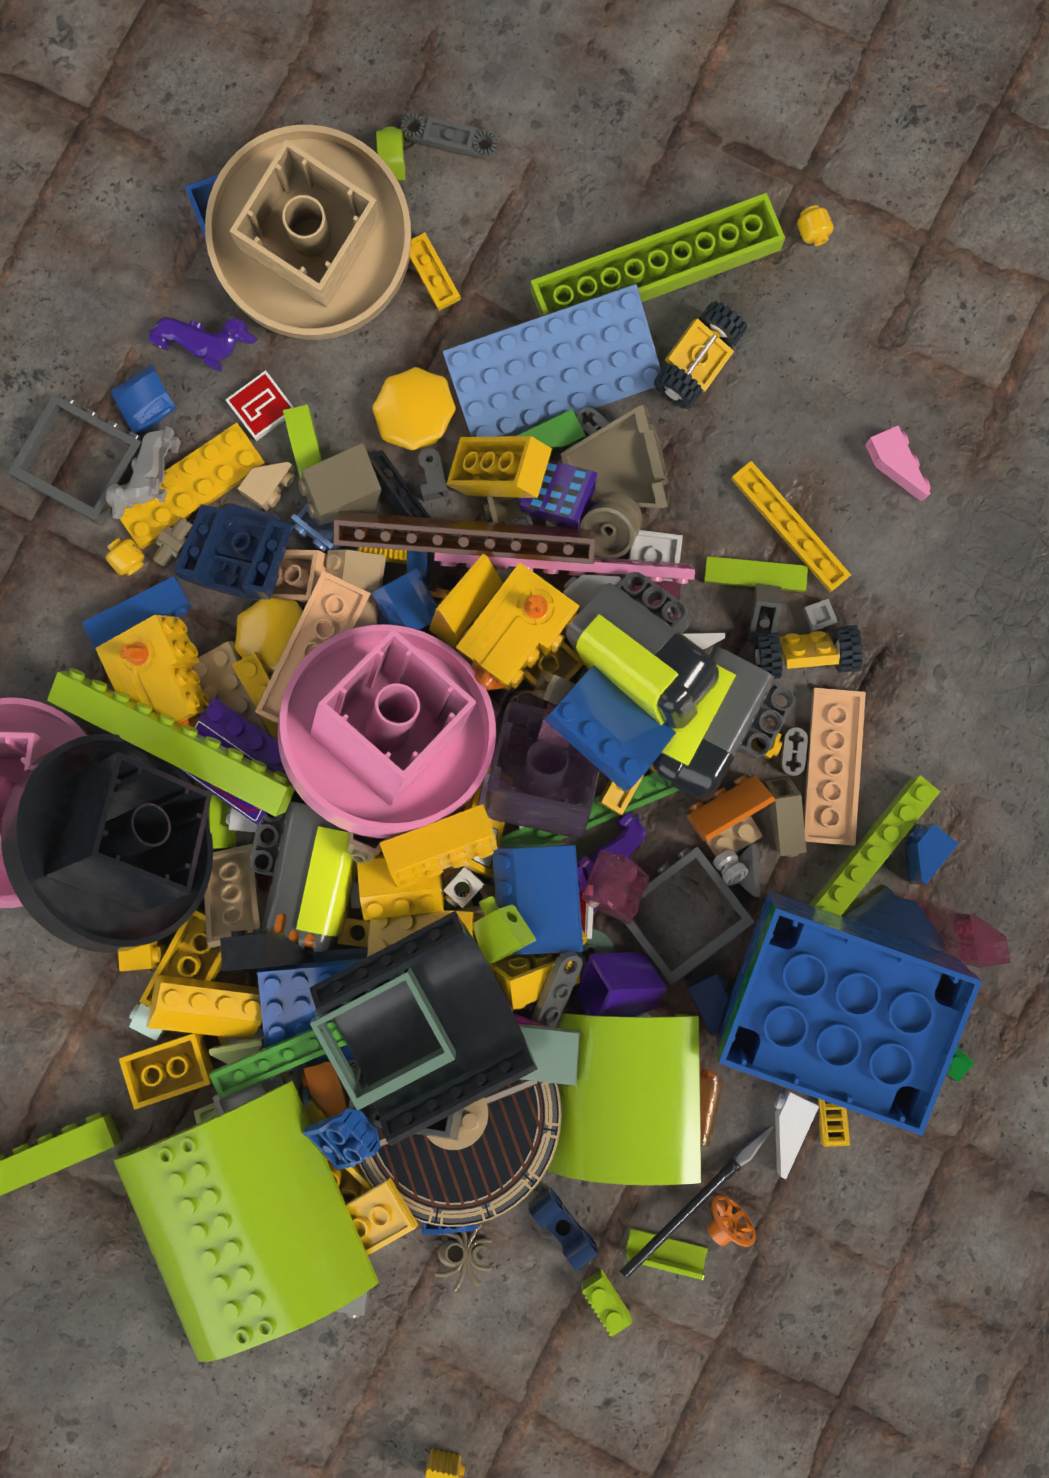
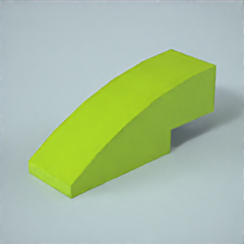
[283,404,323,479]

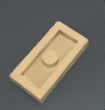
[705,816,763,858]

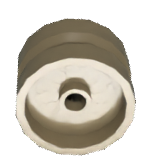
[580,492,643,559]

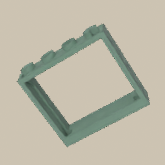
[310,967,456,1111]

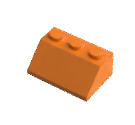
[686,774,776,842]

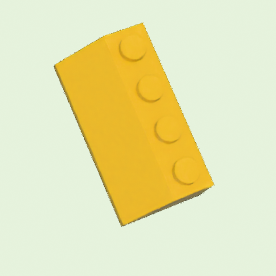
[146,974,262,1040]

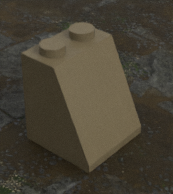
[298,444,381,526]

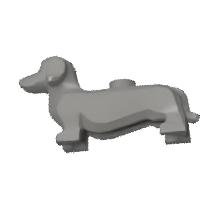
[106,426,181,519]

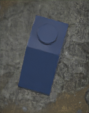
[686,972,729,1036]

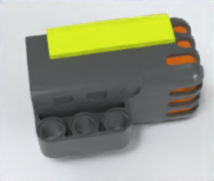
[250,801,358,953]

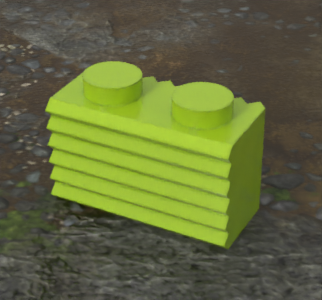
[581,1269,632,1337]

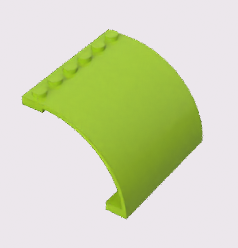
[547,1013,701,1185]

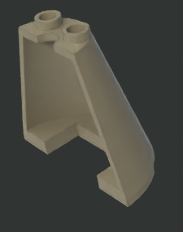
[559,405,669,508]

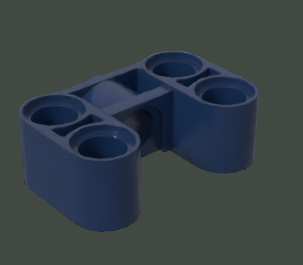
[528,1186,599,1272]

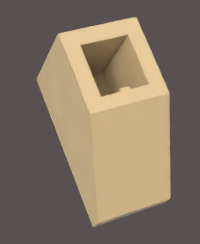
[238,462,296,511]

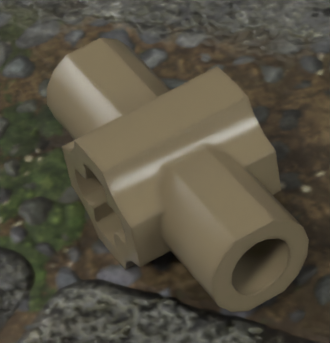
[152,516,193,568]

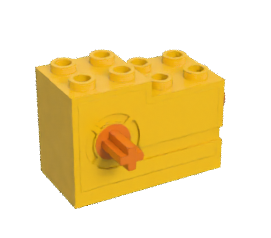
[456,562,580,692]
[95,615,211,727]

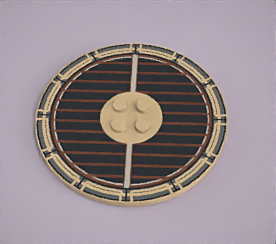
[359,1079,561,1227]

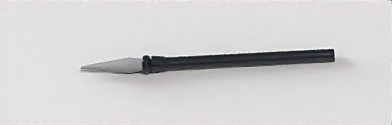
[620,1126,773,1279]

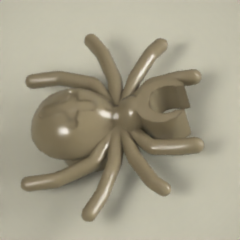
[435,1223,492,1292]

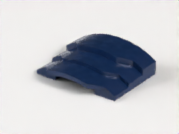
[174,504,294,600]
[842,886,946,952]

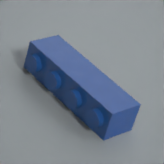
[82,576,193,650]

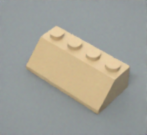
[325,550,386,628]

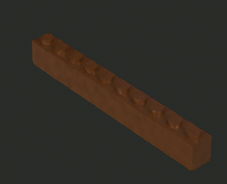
[334,511,596,564]

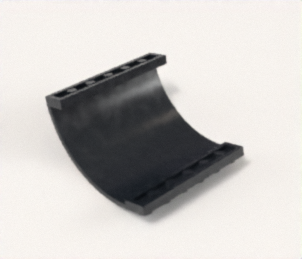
[309,911,538,1146]

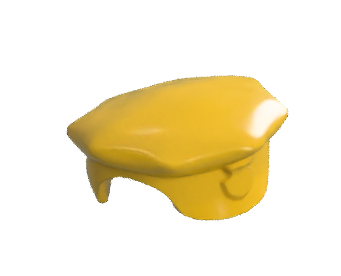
[372,367,456,450]
[235,597,304,675]

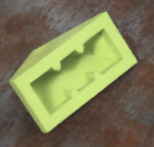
[209,1037,265,1064]

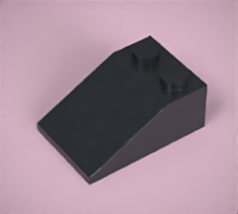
[220,928,314,971]

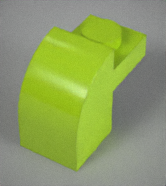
[376,127,406,180]

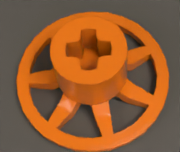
[707,1195,756,1247]

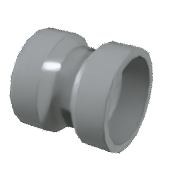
[712,849,748,886]

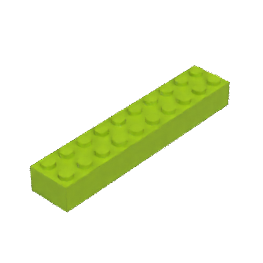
[531,193,785,317]

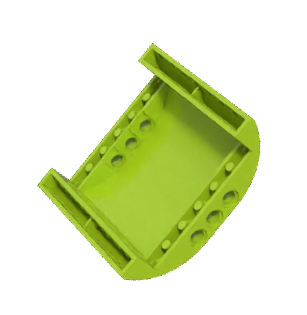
[113,1081,379,1362]

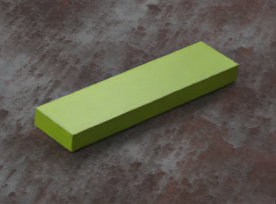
[704,556,808,593]

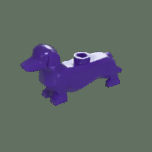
[148,317,257,372]
[577,812,646,913]

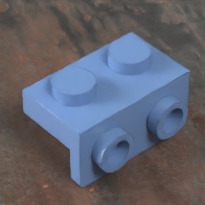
[291,502,340,553]

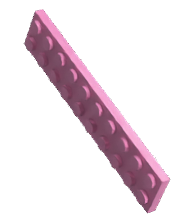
[434,553,695,584]

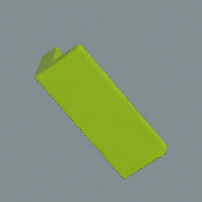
[194,780,236,849]
[624,1226,708,1280]

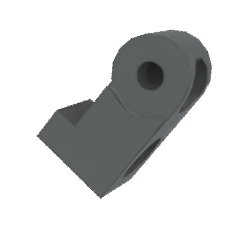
[418,448,449,502]

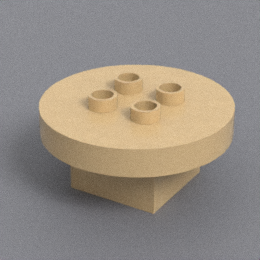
[205,125,411,340]

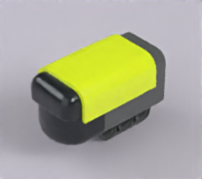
[566,572,719,729]
[649,646,795,801]

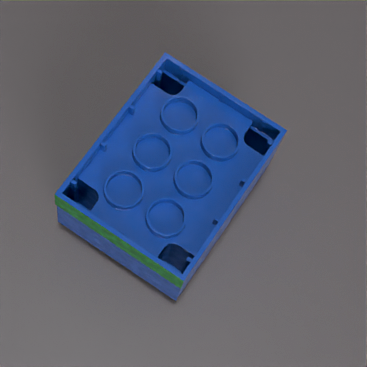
[715,891,982,1136]

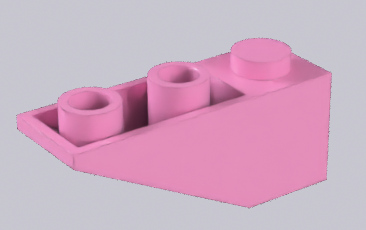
[865,426,931,501]

